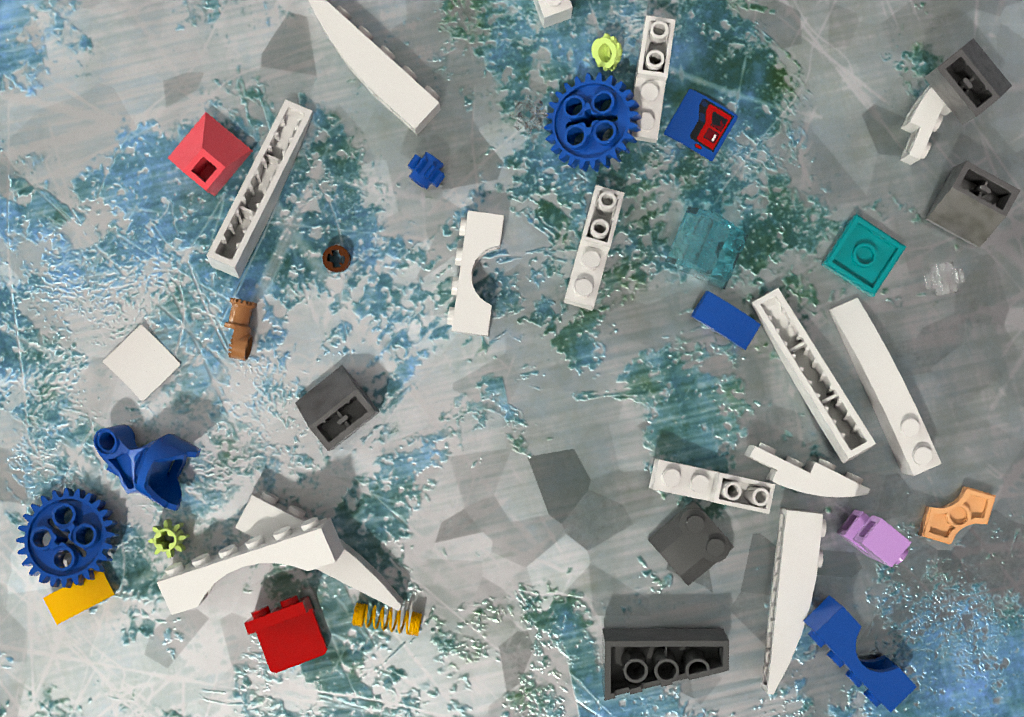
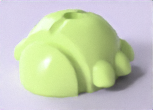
[591,33,623,71]

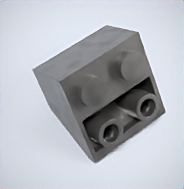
[924,38,1012,125]
[925,161,1020,248]
[295,365,380,451]

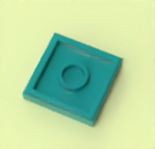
[821,214,906,297]

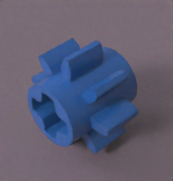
[407,152,445,190]

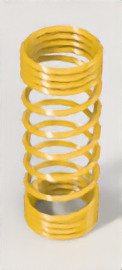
[352,602,422,636]

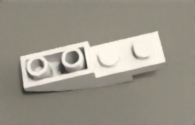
[632,15,676,143]
[900,85,952,165]
[563,185,625,311]
[744,442,870,498]
[649,458,775,514]

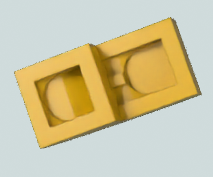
[43,570,115,625]

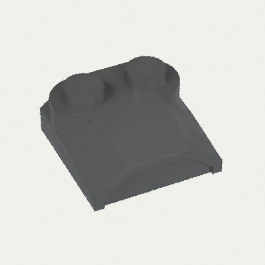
[648,501,734,586]

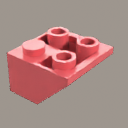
[168,112,253,196]

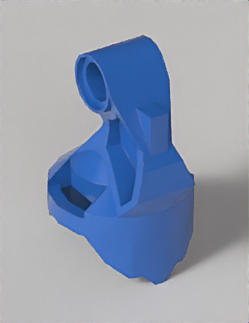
[93,424,201,511]

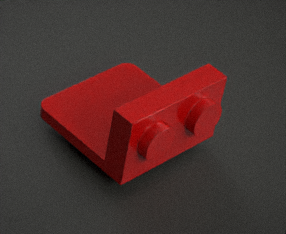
[244,595,328,673]

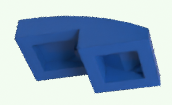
[691,291,761,350]

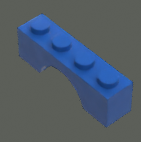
[803,595,917,713]

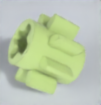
[148,519,190,558]

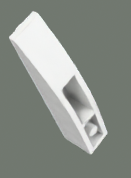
[309,0,441,135]

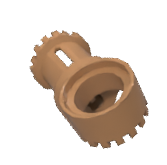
[224,298,257,361]

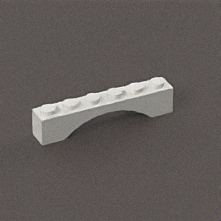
[157,517,344,615]

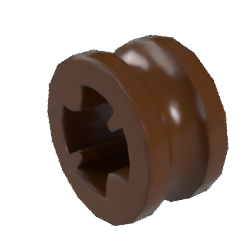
[322,245,351,273]

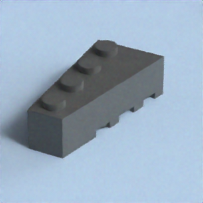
[602,629,729,701]

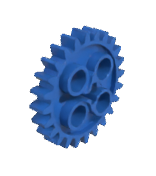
[544,72,642,172]
[16,488,119,588]

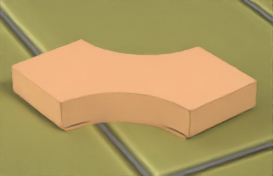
[918,486,996,545]

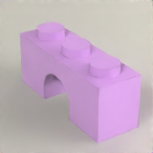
[836,509,912,568]

